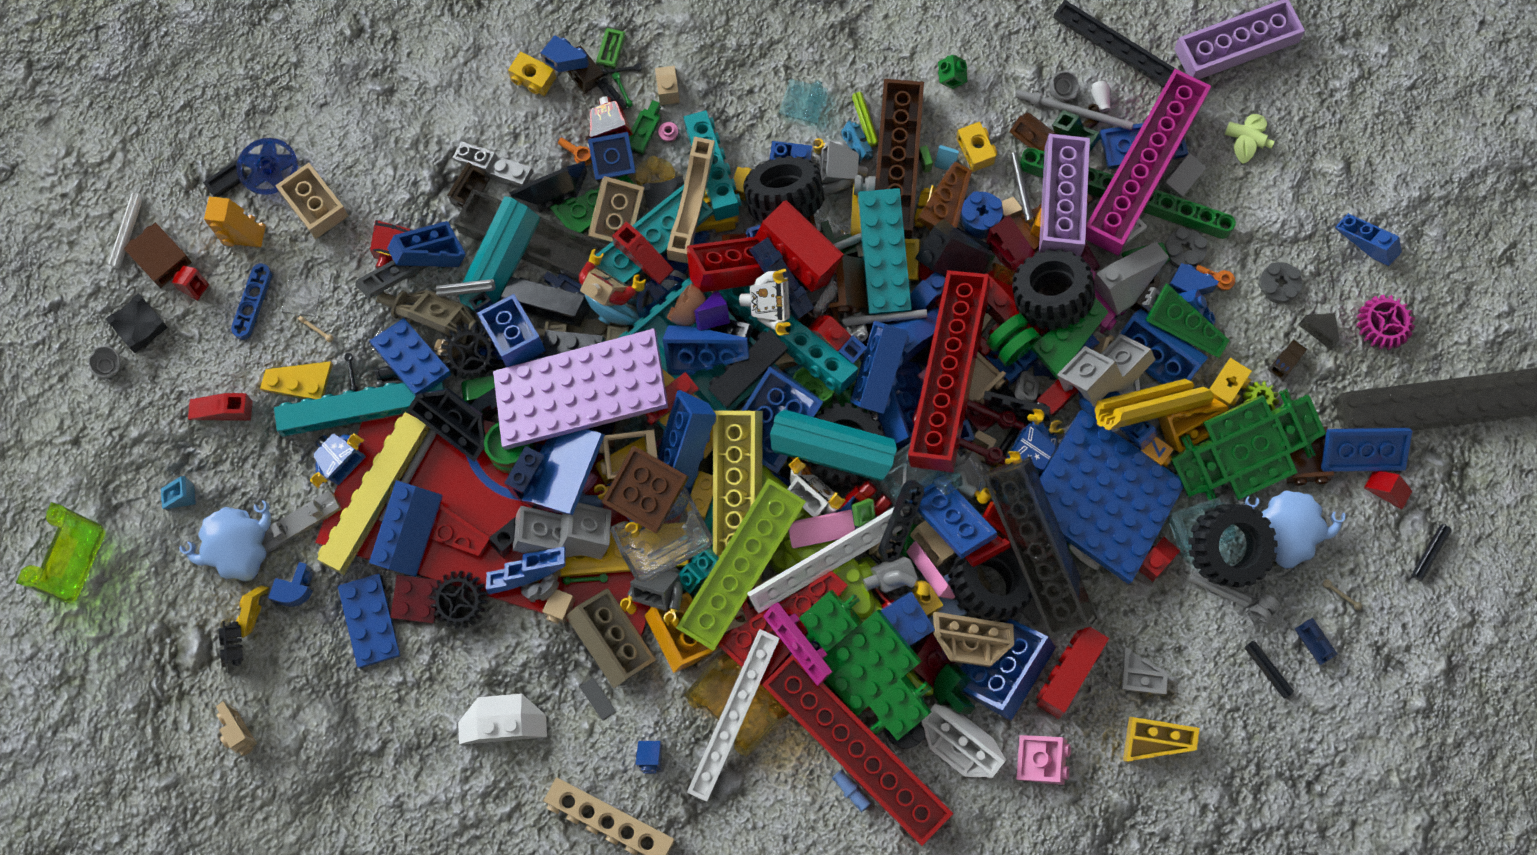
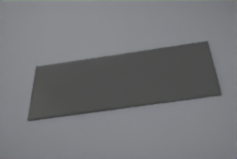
[579,677,616,720]

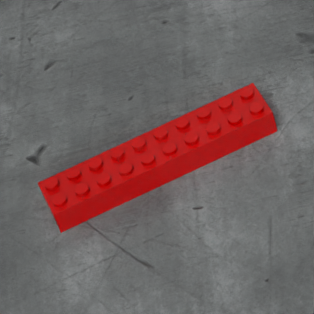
[908,270,991,473]
[762,654,954,846]

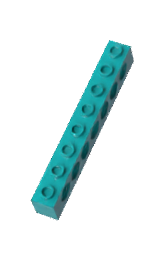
[716,285,859,395]

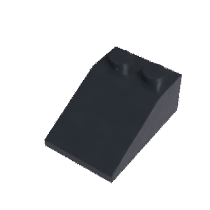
[915,219,994,276]

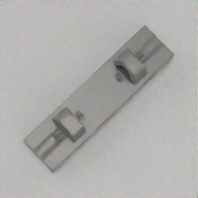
[262,490,342,553]

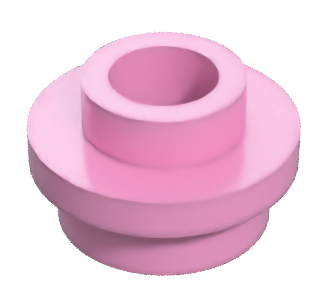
[658,122,679,142]

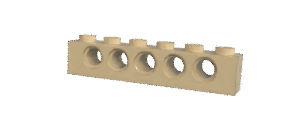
[543,777,675,855]

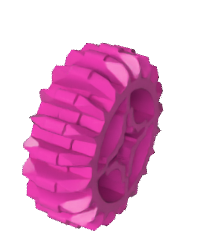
[1357,294,1415,350]

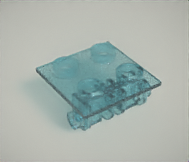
[779,79,828,124]

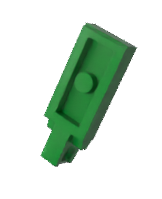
[629,100,661,155]

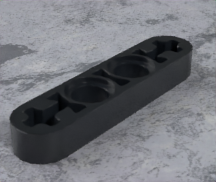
[878,480,924,562]

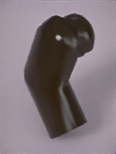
[1082,104,1100,129]

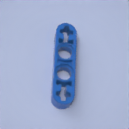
[231,263,272,340]

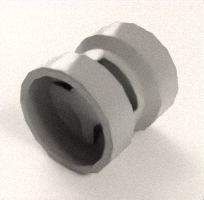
[854,175,876,195]
[1250,593,1280,623]

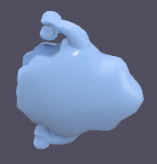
[1245,491,1346,569]
[179,500,271,582]

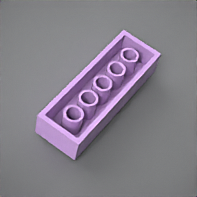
[1174,0,1305,80]
[1039,134,1090,256]

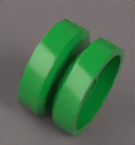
[986,313,1041,367]
[484,422,536,474]

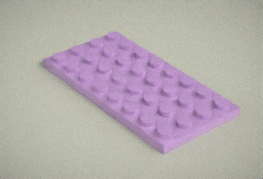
[493,329,668,450]

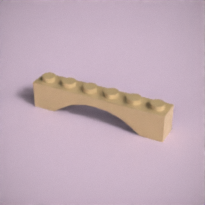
[667,137,715,263]

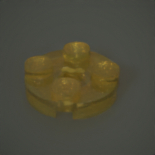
[635,156,675,194]

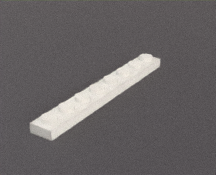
[747,507,904,613]
[687,629,780,801]

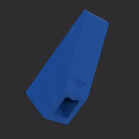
[1335,213,1402,266]

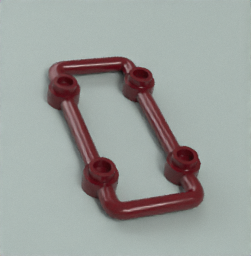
[912,399,1027,467]

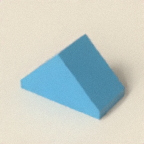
[161,476,196,509]

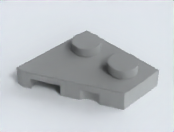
[1121,648,1168,696]

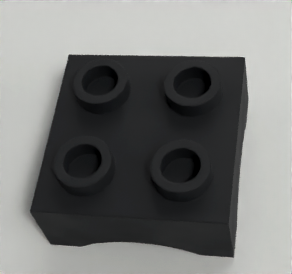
[643,176,684,212]
[106,293,168,353]

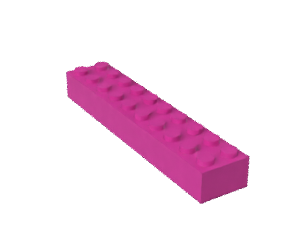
[1085,69,1211,256]

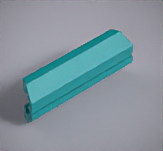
[459,196,541,310]
[770,409,897,481]

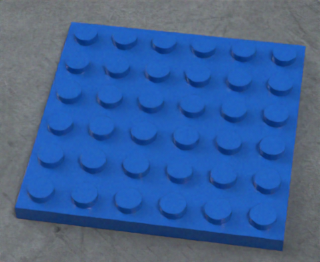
[1021,410,1184,584]

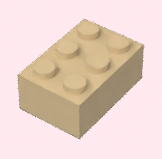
[275,163,348,239]
[587,176,644,244]

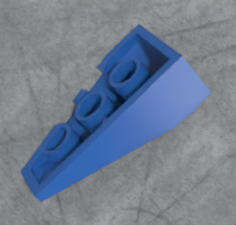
[888,306,940,366]
[662,326,749,375]

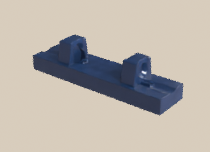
[749,237,814,320]

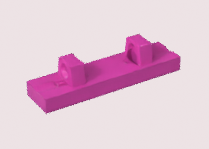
[763,602,832,686]

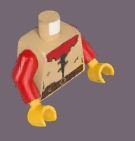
[579,249,646,306]

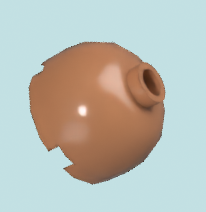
[667,284,706,326]

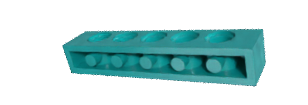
[683,110,742,221]

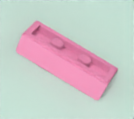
[788,510,855,548]
[906,541,955,599]

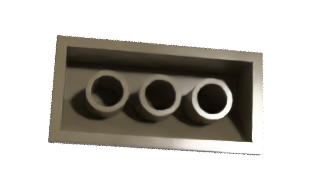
[566,588,656,688]

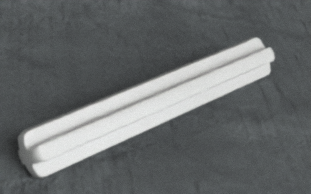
[108,193,143,269]

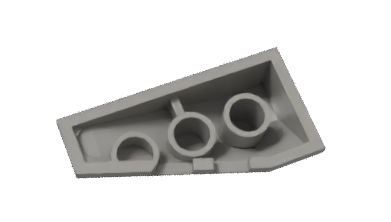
[1094,242,1169,316]

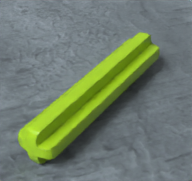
[852,92,879,147]

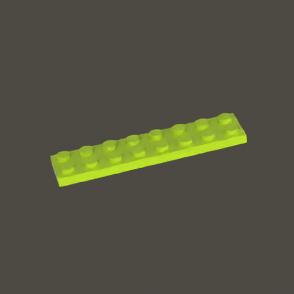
[676,478,806,651]

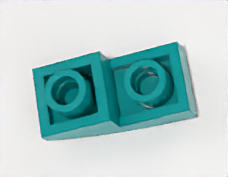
[679,546,719,594]

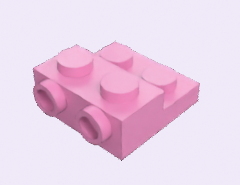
[1016,735,1071,785]

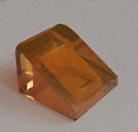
[992,263,1016,285]

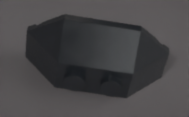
[509,161,587,213]
[407,389,485,462]

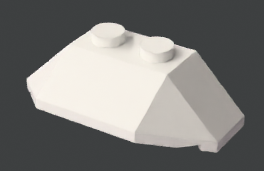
[458,694,547,745]
[922,704,1006,778]

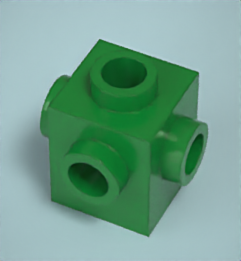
[938,55,968,89]

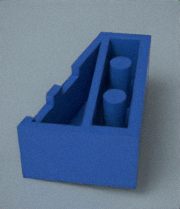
[387,221,466,267]

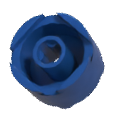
[960,191,1003,239]

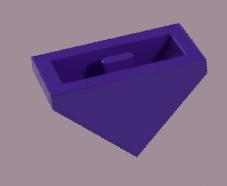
[694,291,730,330]

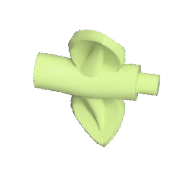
[1225,114,1275,164]

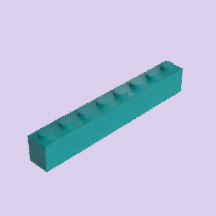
[274,380,446,437]

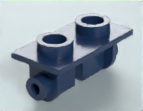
[1295,617,1338,666]

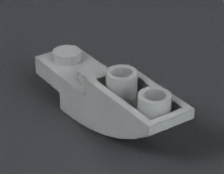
[452,141,534,187]

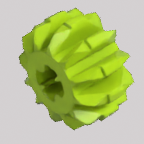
[1242,381,1279,411]

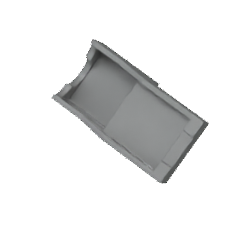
[1057,334,1155,407]
[513,503,611,559]

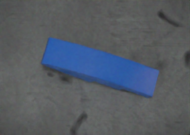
[486,546,566,594]

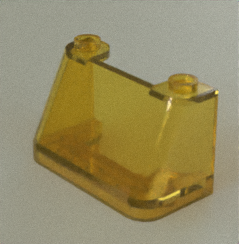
[684,653,789,757]

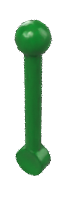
[612,72,633,108]
[563,574,608,585]

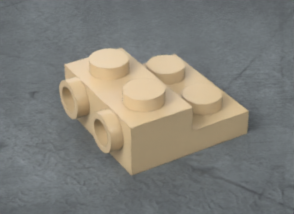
[216,701,257,756]

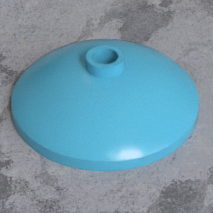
[585,295,641,325]

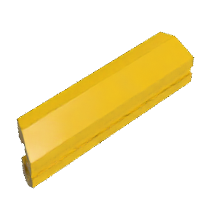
[1095,379,1214,430]

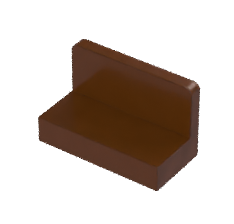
[1009,112,1055,152]

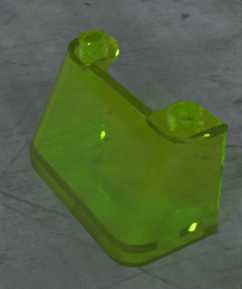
[16,502,105,604]

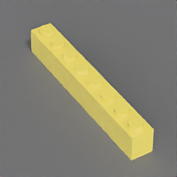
[317,412,430,575]

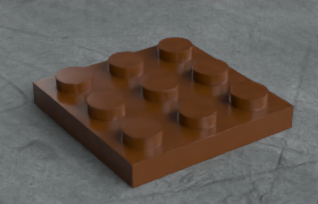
[602,445,689,534]

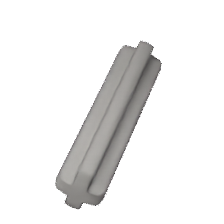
[436,279,495,297]
[1189,570,1252,607]

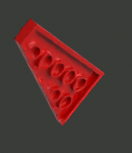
[718,571,849,685]

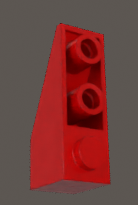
[612,221,674,285]
[188,393,253,421]

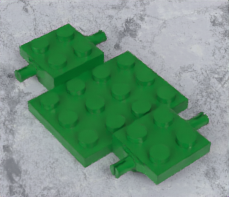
[1170,389,1326,503]
[799,590,932,741]

